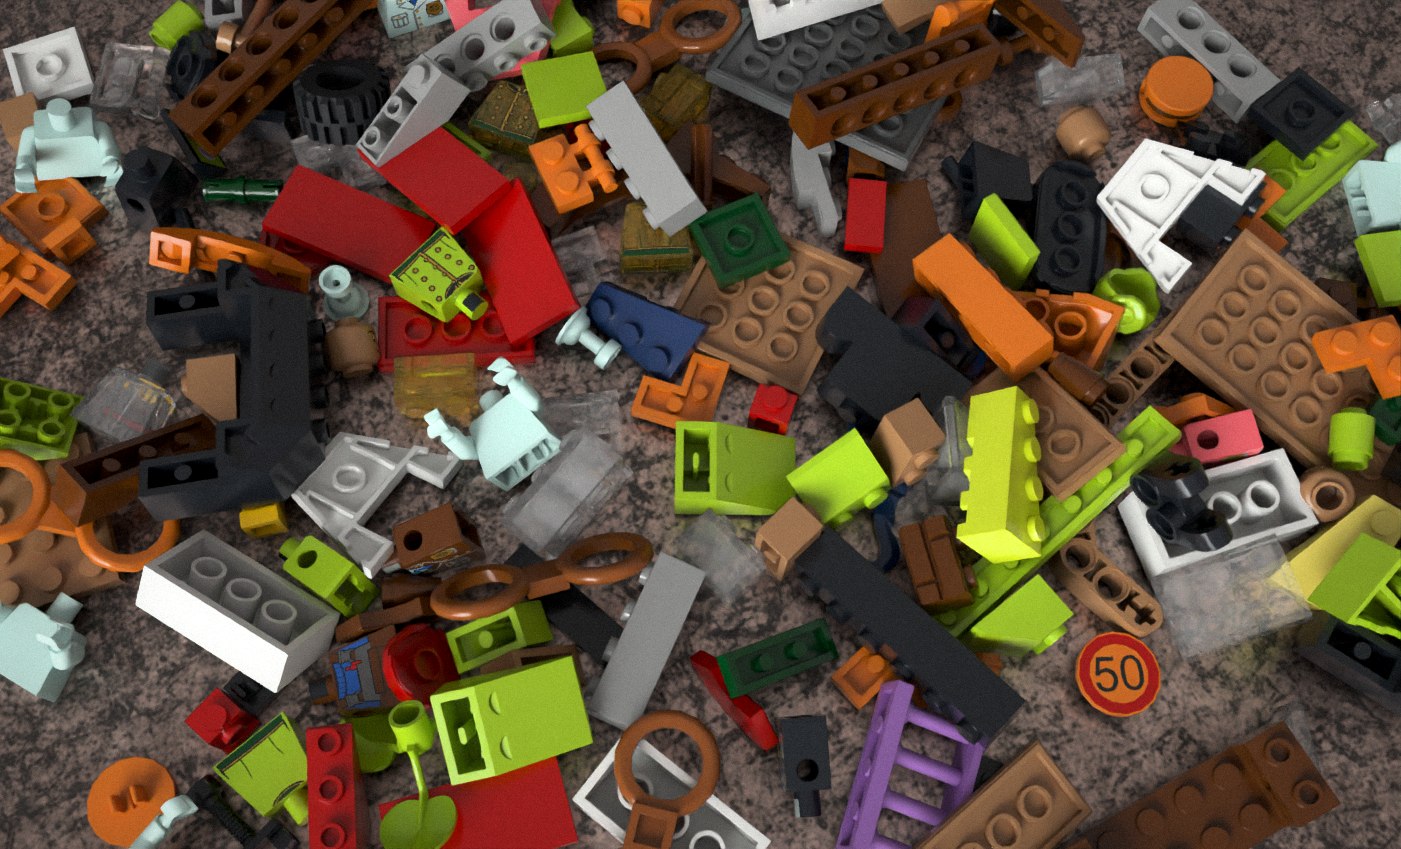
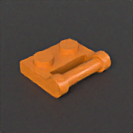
[924,0,997,43]

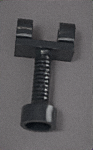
[185,774,301,849]

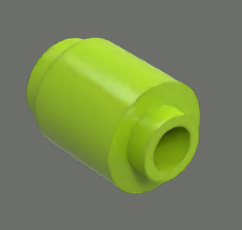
[149,0,205,54]
[1328,407,1375,471]

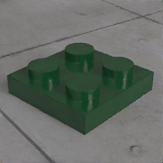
[688,192,791,290]

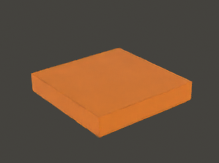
[0,177,109,260]

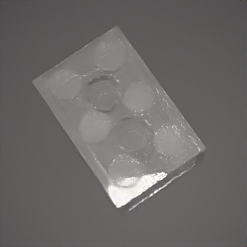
[499,424,634,561]
[1149,533,1314,662]

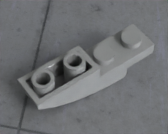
[790,131,842,239]

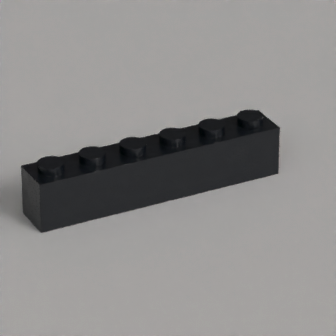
[795,527,1026,749]

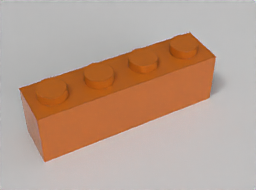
[912,233,1054,384]

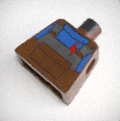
[308,625,402,718]

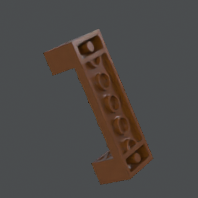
[1055,720,1341,849]

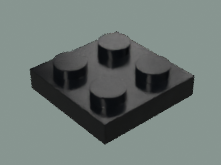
[1247,67,1356,161]

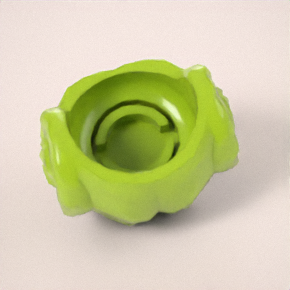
[1091,267,1160,334]

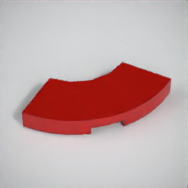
[689,650,778,751]

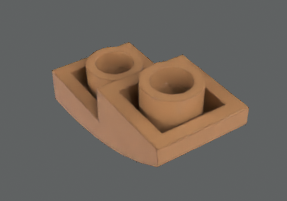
[881,0,957,36]

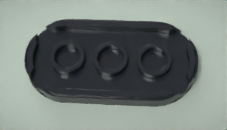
[1029,160,1108,296]

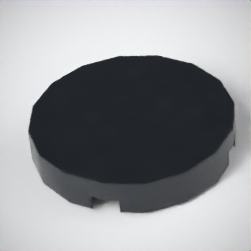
[166,30,217,102]

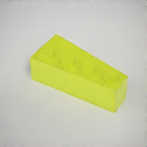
[956,386,1045,564]

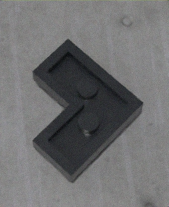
[1172,120,1252,167]

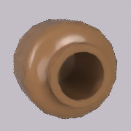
[1055,105,1111,162]
[324,317,380,378]
[1298,466,1356,522]

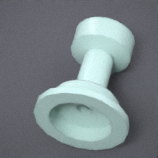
[319,265,370,322]
[555,306,622,370]

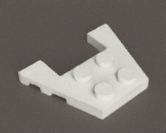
[1096,139,1266,294]
[291,432,464,579]

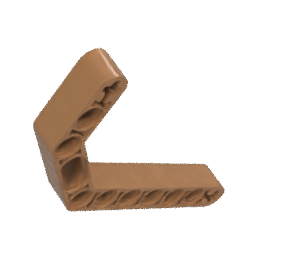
[1042,290,1193,640]

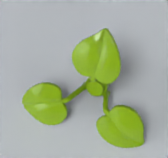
[340,700,458,849]

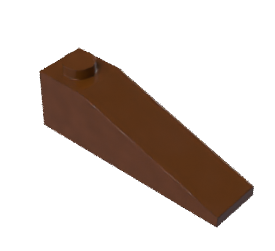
[992,0,1086,69]
[51,413,216,527]

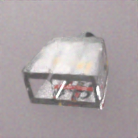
[70,358,176,444]

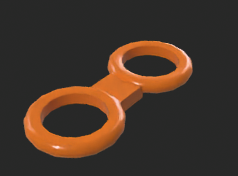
[0,449,182,572]

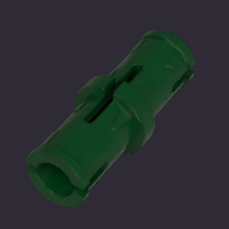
[202,175,284,206]

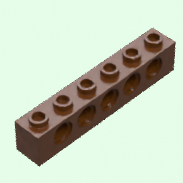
[167,0,372,157]
[788,22,1003,150]

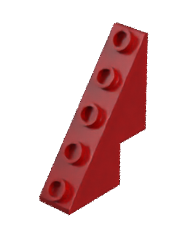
[306,723,371,849]

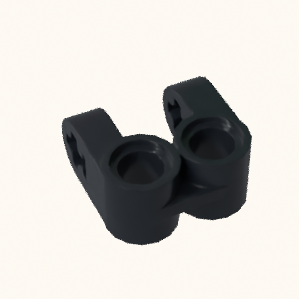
[1129,451,1234,552]

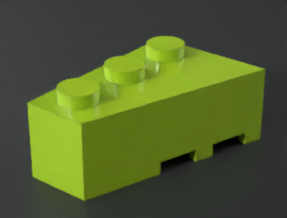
[1307,532,1401,640]

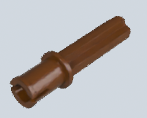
[689,123,716,239]

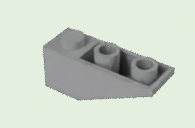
[356,53,470,167]

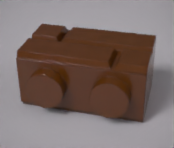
[898,515,979,617]

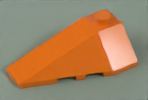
[1003,286,1125,379]

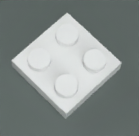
[3,27,98,108]

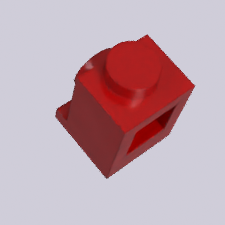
[747,383,798,436]
[184,687,262,755]

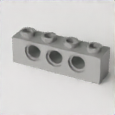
[405,0,557,95]
[1137,0,1281,124]

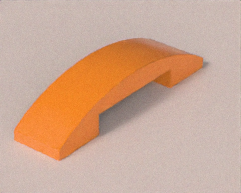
[149,227,311,297]

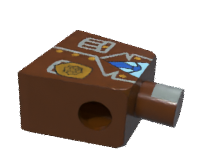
[382,502,486,576]

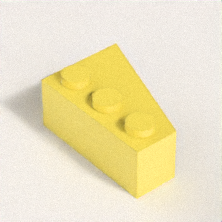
[1256,494,1401,612]

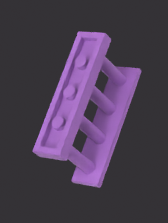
[835,680,986,849]

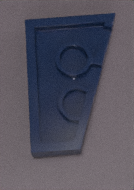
[585,281,712,383]

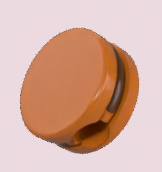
[1138,55,1214,127]

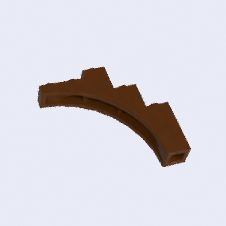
[530,119,771,245]

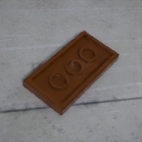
[866,179,942,319]

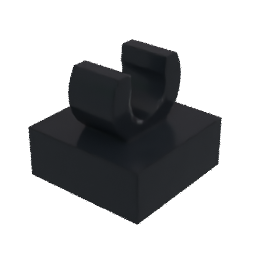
[223,671,288,718]

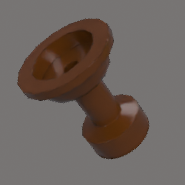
[996,33,1051,67]

